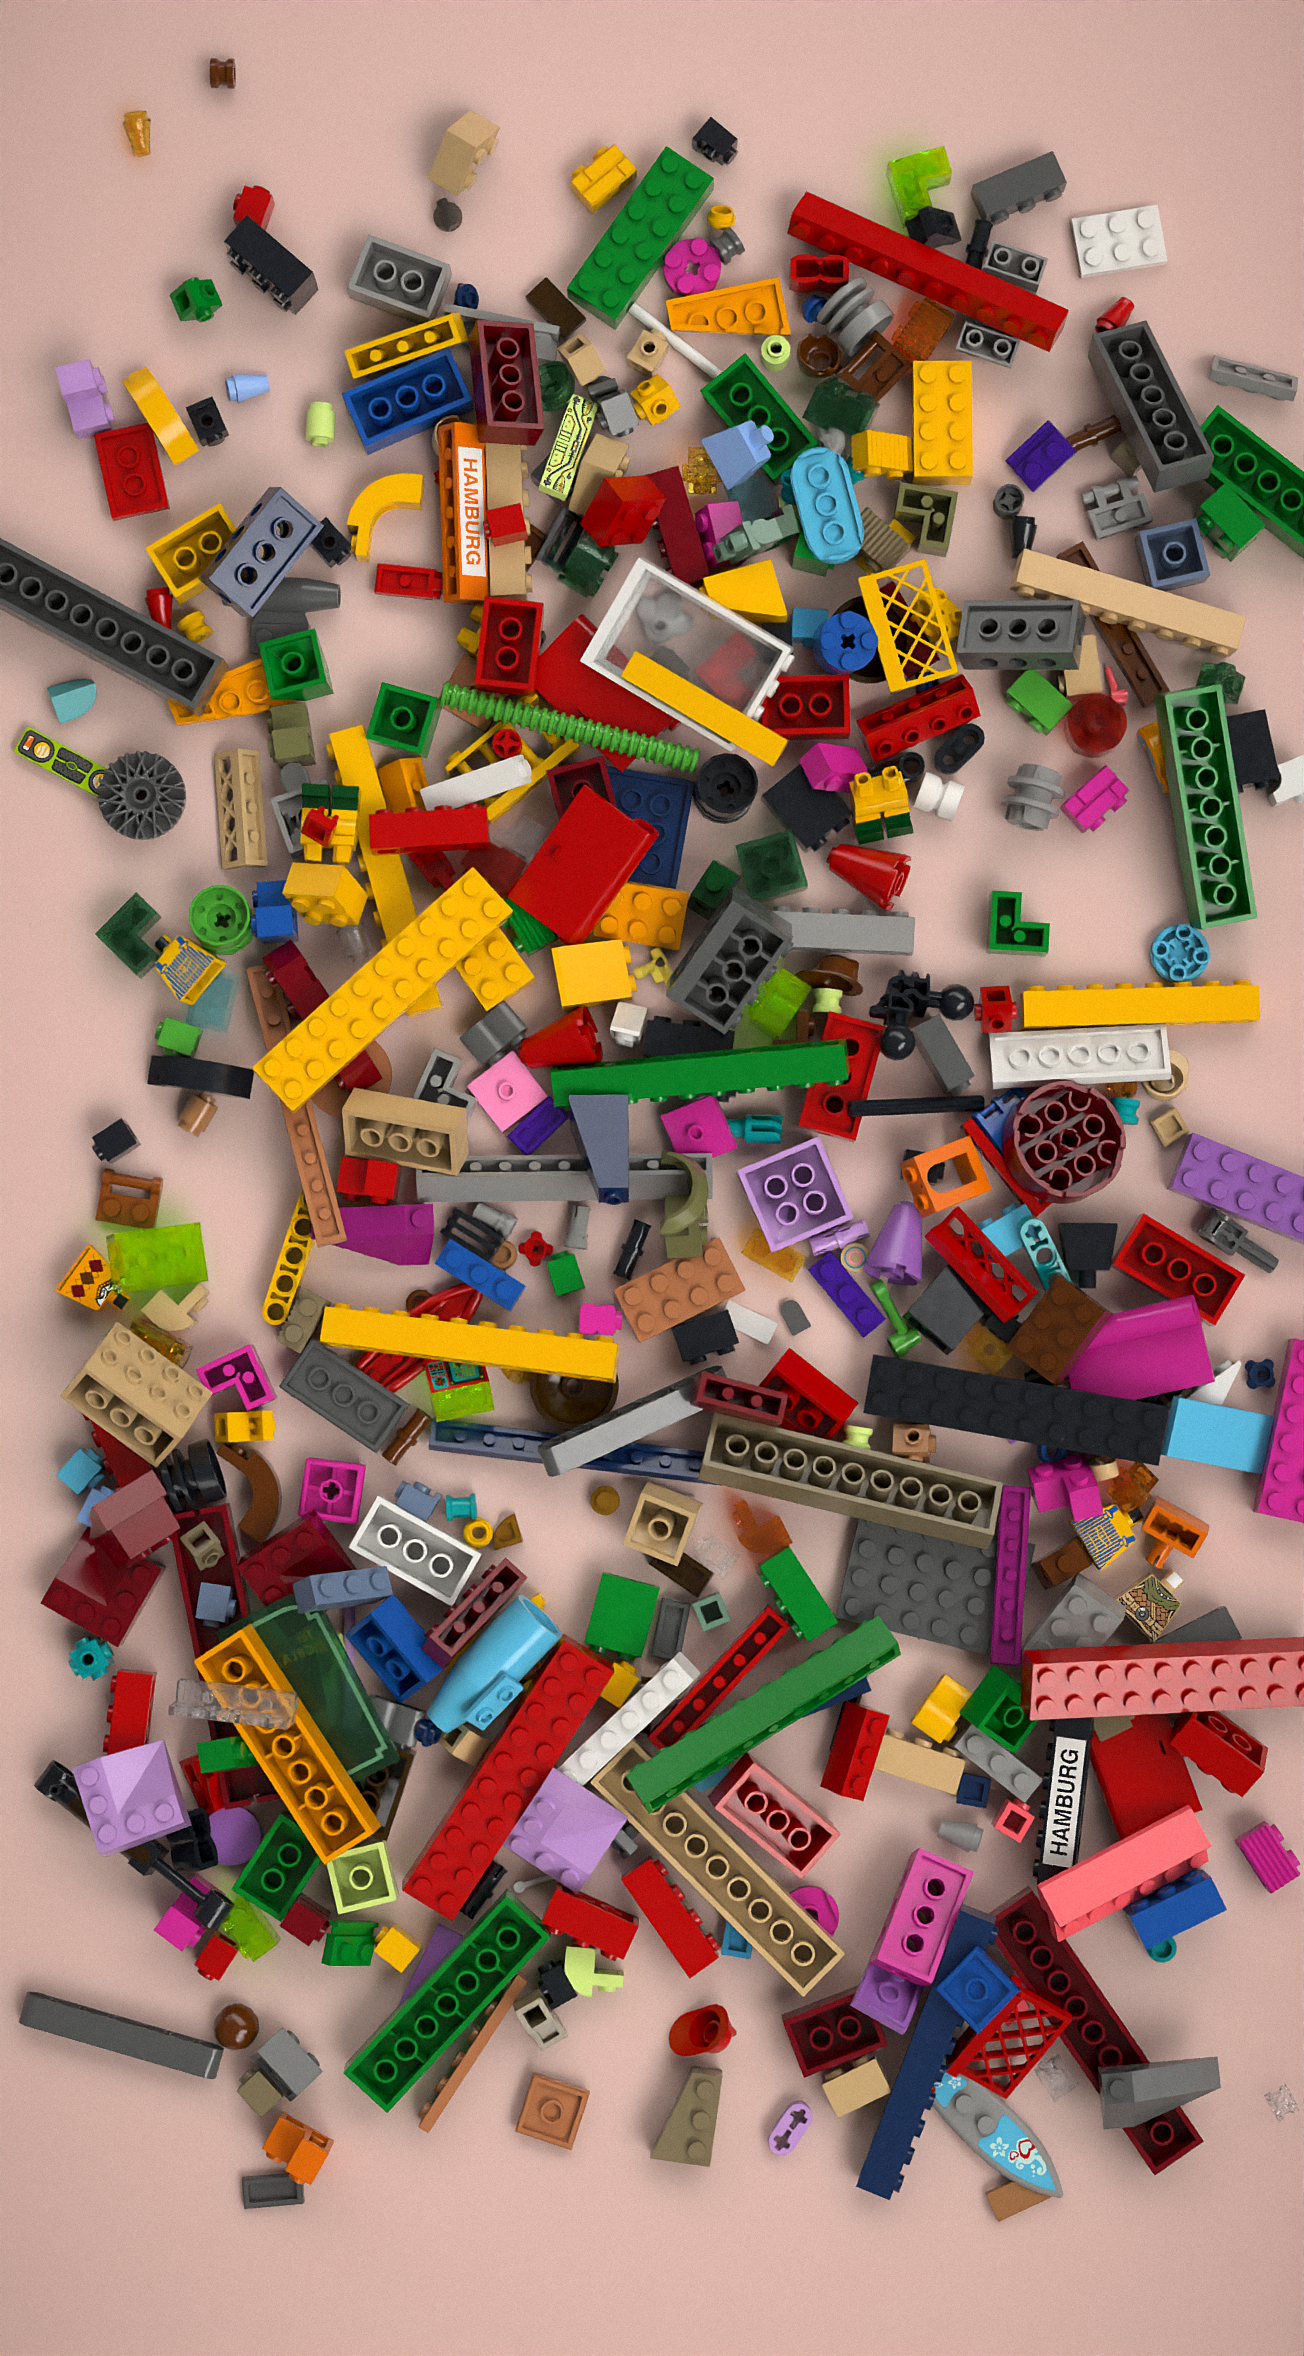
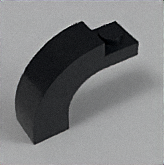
[147,1055,254,1099]

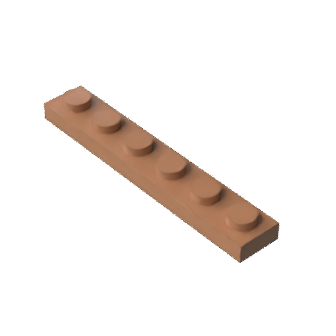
[418,1971,528,2133]

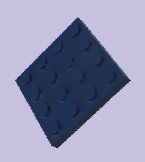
[606,766,695,889]

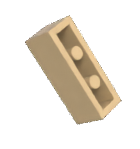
[874,1728,966,1795]

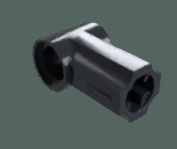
[867,752,925,783]

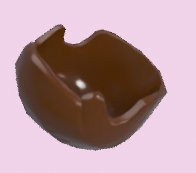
[796,333,841,378]
[213,2004,259,2051]

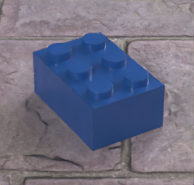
[344,1594,450,1704]
[1123,1868,1227,1950]

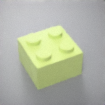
[327,1839,399,1915]

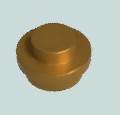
[590,1486,620,1515]

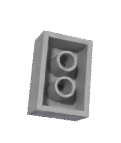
[348,234,452,324]
[1022,1573,1127,1651]

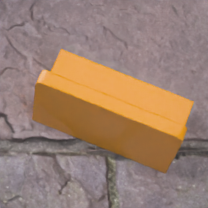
[378,757,428,813]

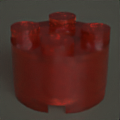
[1064,694,1127,758]

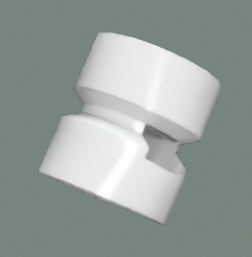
[913,772,965,822]

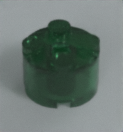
[557,530,619,598]

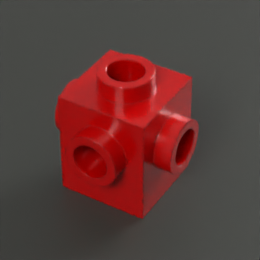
[974,986,1017,1033]

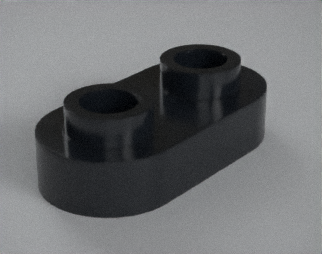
[934,723,985,775]

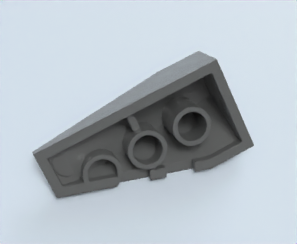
[1097,2056,1221,2129]

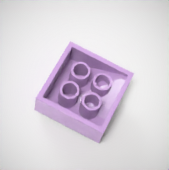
[736,1136,854,1253]
[72,1740,191,1857]
[503,1768,628,1894]

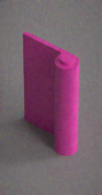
[1069,1295,1215,1400]

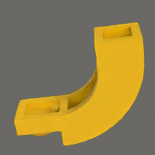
[122,366,200,466]
[347,473,425,562]

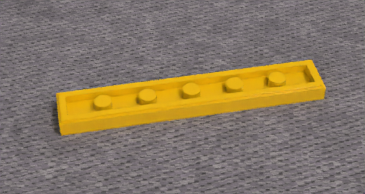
[621,650,789,766]

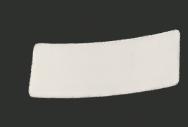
[723,1300,778,1344]

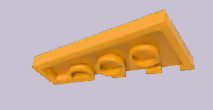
[665,277,791,336]
[166,658,295,726]

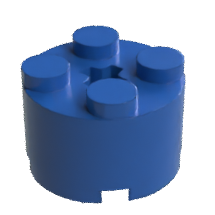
[812,611,878,675]

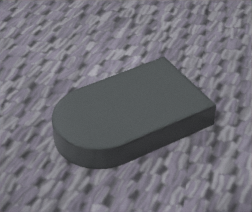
[780,1300,811,1336]

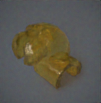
[501,1368,532,1385]

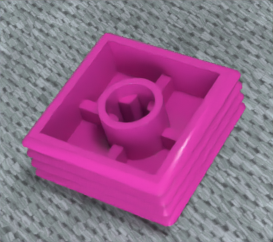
[298,1457,366,1524]

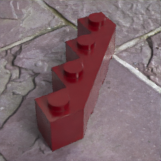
[261,939,383,1094]

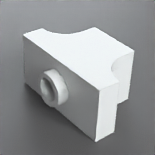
[1268,755,1304,808]

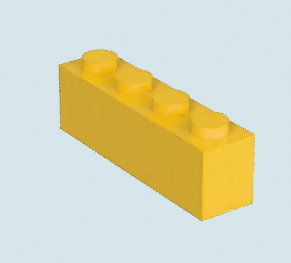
[344,312,468,379]

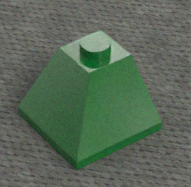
[258,628,334,701]

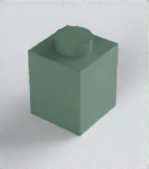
[692,1591,731,1632]

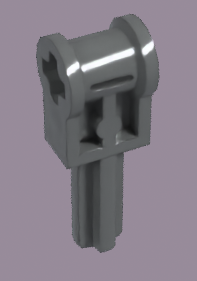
[1196,1208,1279,1273]

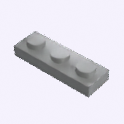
[1209,355,1298,401]

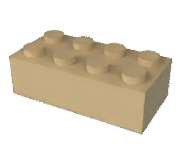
[342,1088,469,1176]

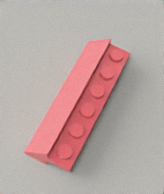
[1037,1805,1211,1942]

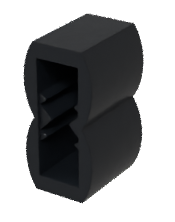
[166,1807,218,1875]

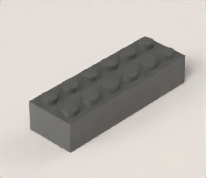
[1088,321,1214,493]

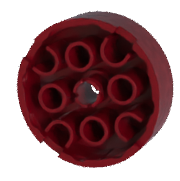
[1002,1081,1126,1204]

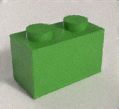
[1004,670,1074,736]

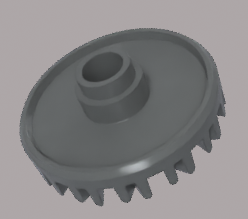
[97,751,186,840]

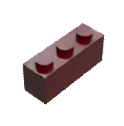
[689,1371,789,1427]

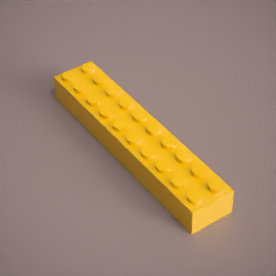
[252,867,513,1114]

